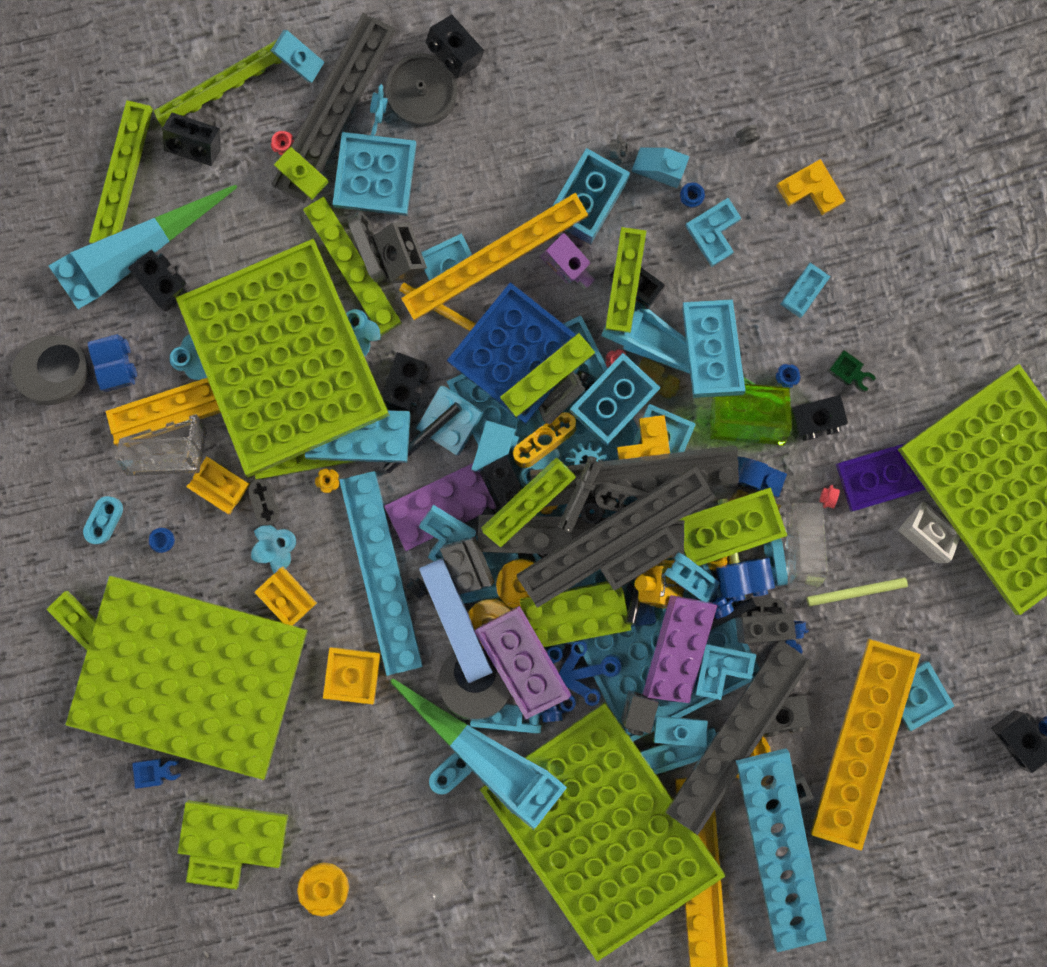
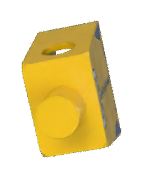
[634,560,684,609]

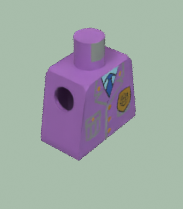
[539,233,595,290]

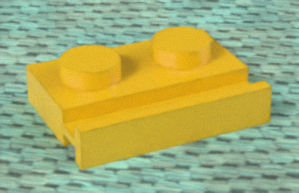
[186,456,250,515]
[254,566,317,625]

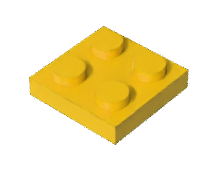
[323,647,381,705]

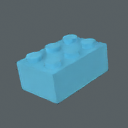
[553,148,630,245]
[569,353,660,447]

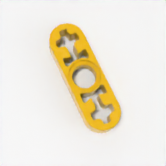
[513,412,576,468]

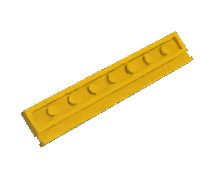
[106,378,221,447]
[675,778,728,967]

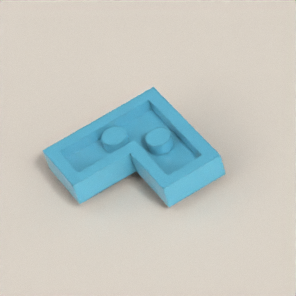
[685,198,741,267]
[419,505,476,561]
[694,644,756,700]

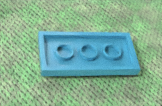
[682,300,745,398]
[305,411,410,463]

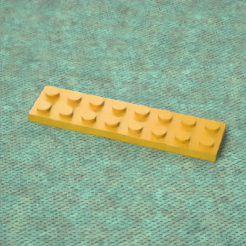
[810,638,921,851]

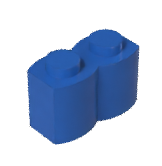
[88,334,137,392]
[716,558,775,602]

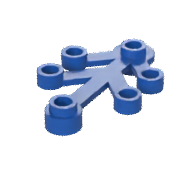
[547,640,622,711]

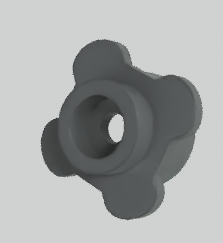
[610,135,628,164]

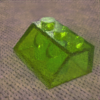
[710,384,792,446]

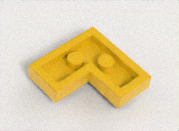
[776,159,846,216]
[617,415,670,460]

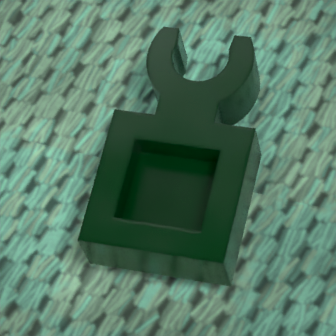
[828,350,876,392]

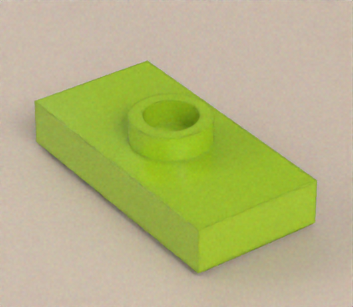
[274,147,328,200]
[186,856,242,890]

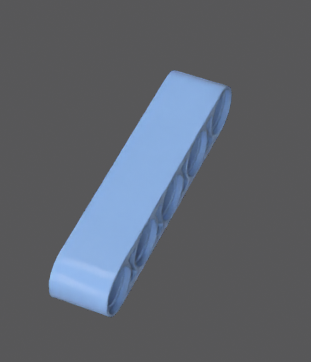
[419,558,493,683]

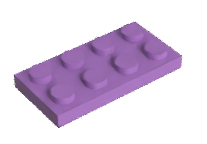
[384,463,496,551]
[643,595,717,703]
[474,606,571,719]

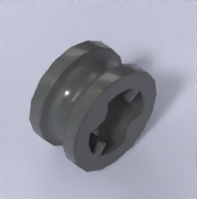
[735,125,760,147]

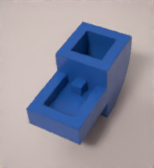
[737,456,787,497]

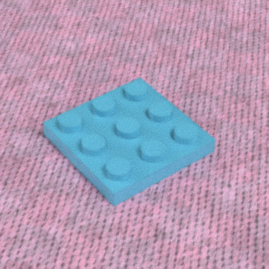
[332,132,417,216]

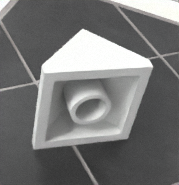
[898,501,960,563]

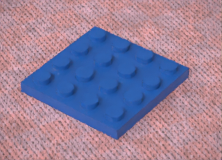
[447,282,576,424]

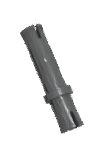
[557,456,604,533]

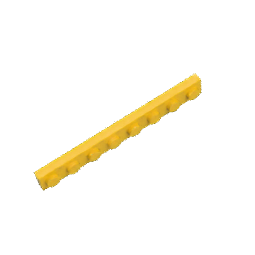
[401,193,588,320]

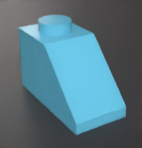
[631,147,690,188]
[471,420,519,473]

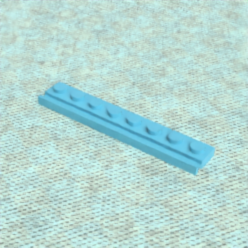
[339,471,423,676]

